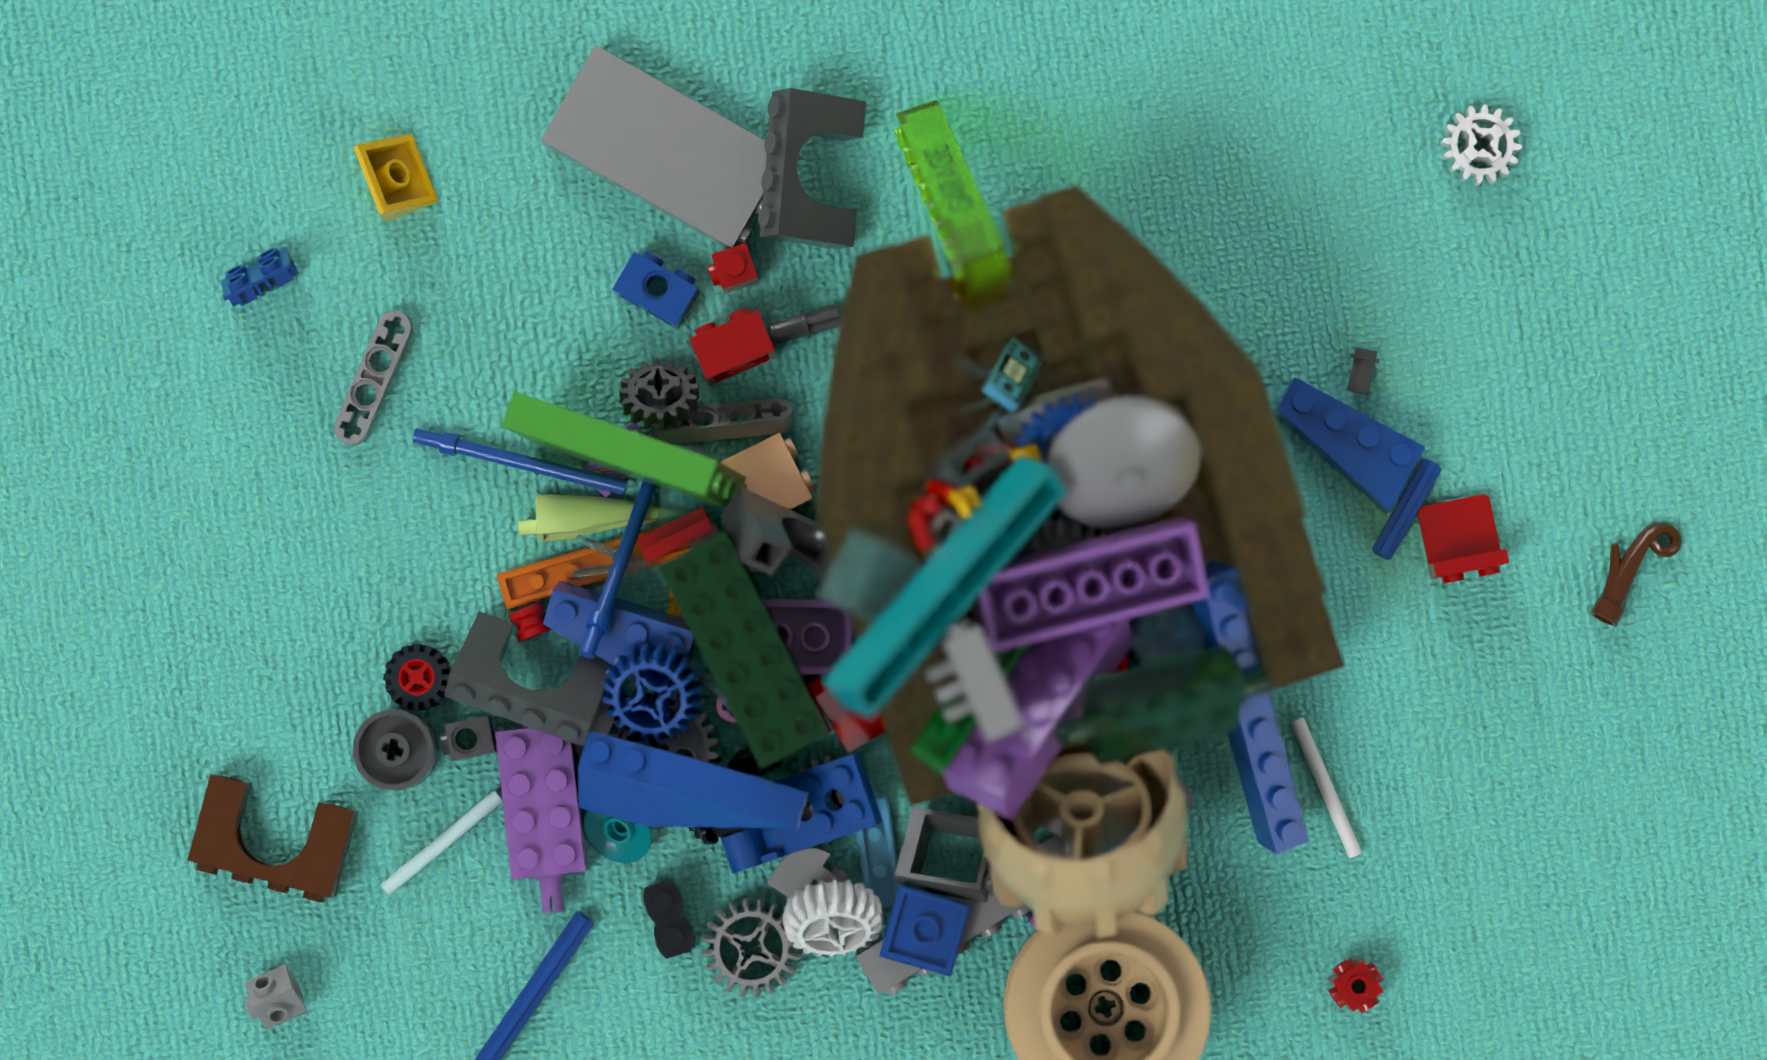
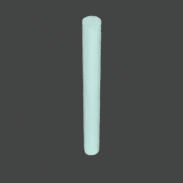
[380,790,503,895]

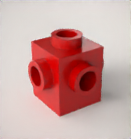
[1328,957,1384,1013]

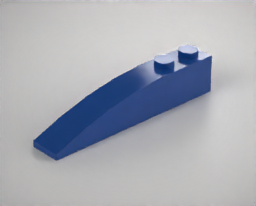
[578,730,808,829]

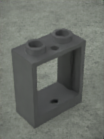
[895,807,993,903]

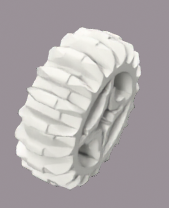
[783,879,884,958]

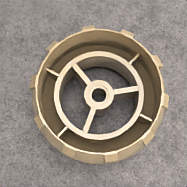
[978,712,1188,938]

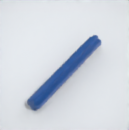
[475,912,594,1060]

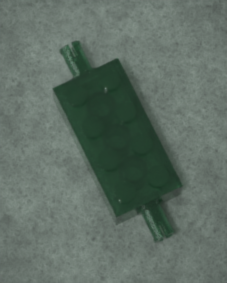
[1055,645,1272,766]

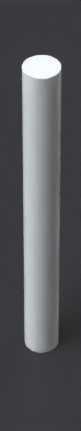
[1290,717,1362,858]

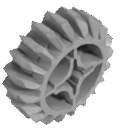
[702,898,801,998]

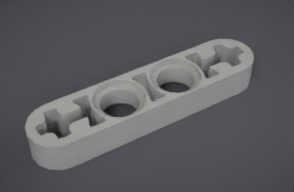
[334,311,413,446]
[651,398,794,444]

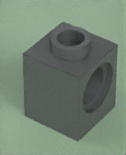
[440,716,497,761]

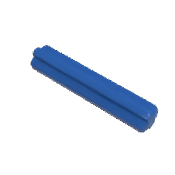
[1372,459,1441,560]

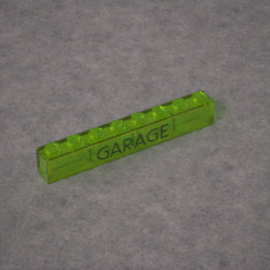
[893,100,1013,292]

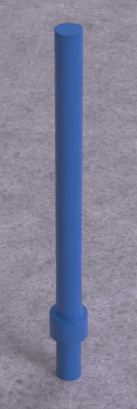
[412,428,628,495]
[580,481,657,659]

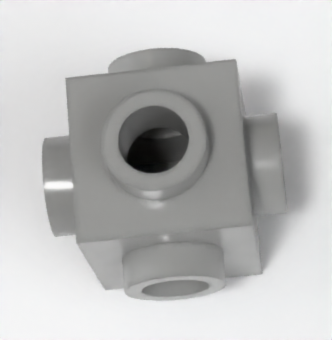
[244,964,307,1030]

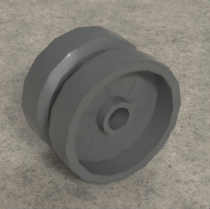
[352,709,439,790]

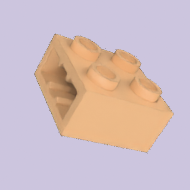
[721,432,816,511]

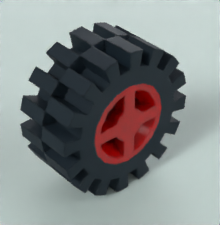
[383,644,451,711]

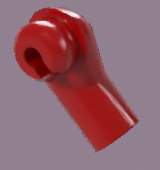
[908,494,943,552]

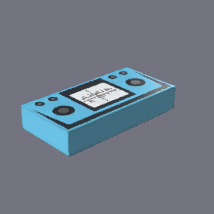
[982,337,1043,413]

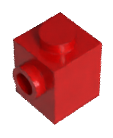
[707,243,759,294]

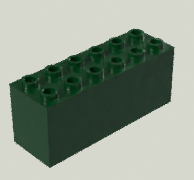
[658,532,831,769]

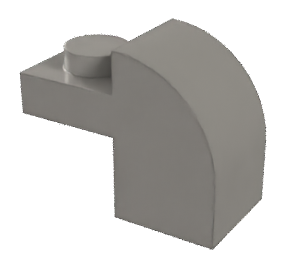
[767,847,851,898]

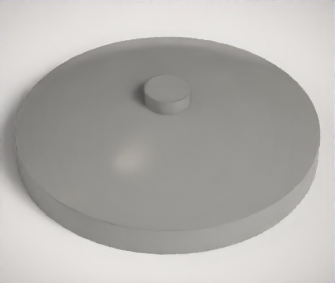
[1047,397,1200,528]

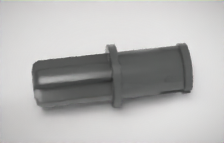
[769,305,842,346]

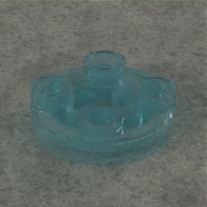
[1130,605,1206,669]

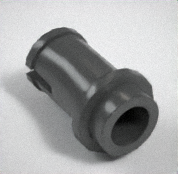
[1346,347,1379,395]

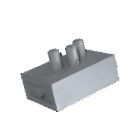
[925,617,1024,742]

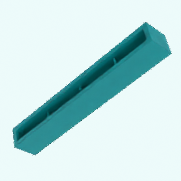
[823,455,1067,719]

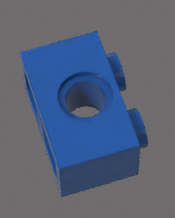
[612,251,699,330]

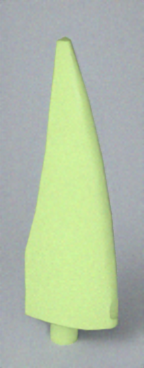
[518,494,684,542]

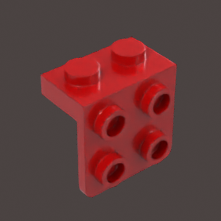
[1417,494,1509,584]

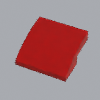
[636,507,714,564]

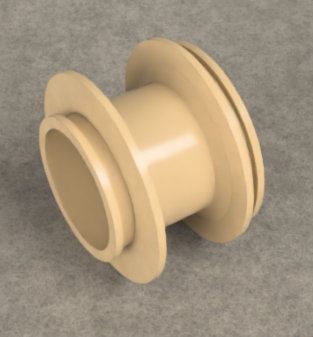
[1003,911,1211,1060]

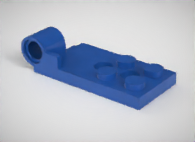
[721,752,884,874]

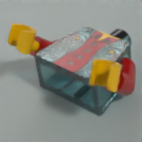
[923,426,1043,518]

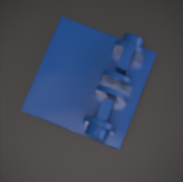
[221,247,299,307]

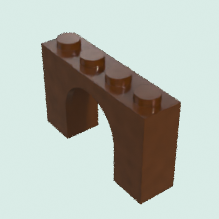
[187,774,358,903]

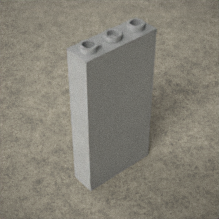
[541,45,767,249]

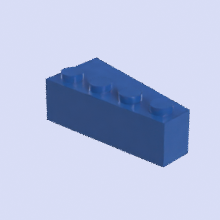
[1274,377,1425,515]
[543,581,695,701]

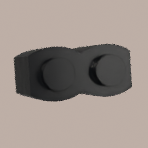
[643,879,694,959]

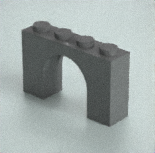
[758,88,866,249]
[720,487,847,609]
[444,611,612,747]

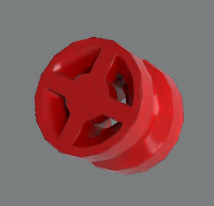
[508,602,553,643]

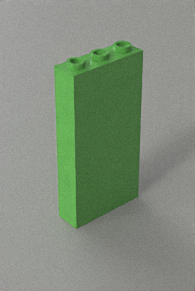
[501,391,747,509]

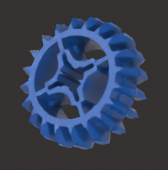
[602,642,703,743]

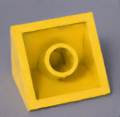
[353,134,438,222]

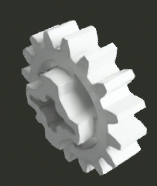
[1440,105,1522,186]

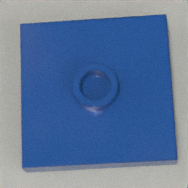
[879,884,971,977]

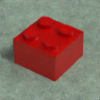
[689,307,777,386]

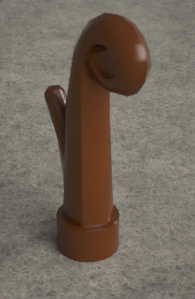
[1590,523,1682,627]

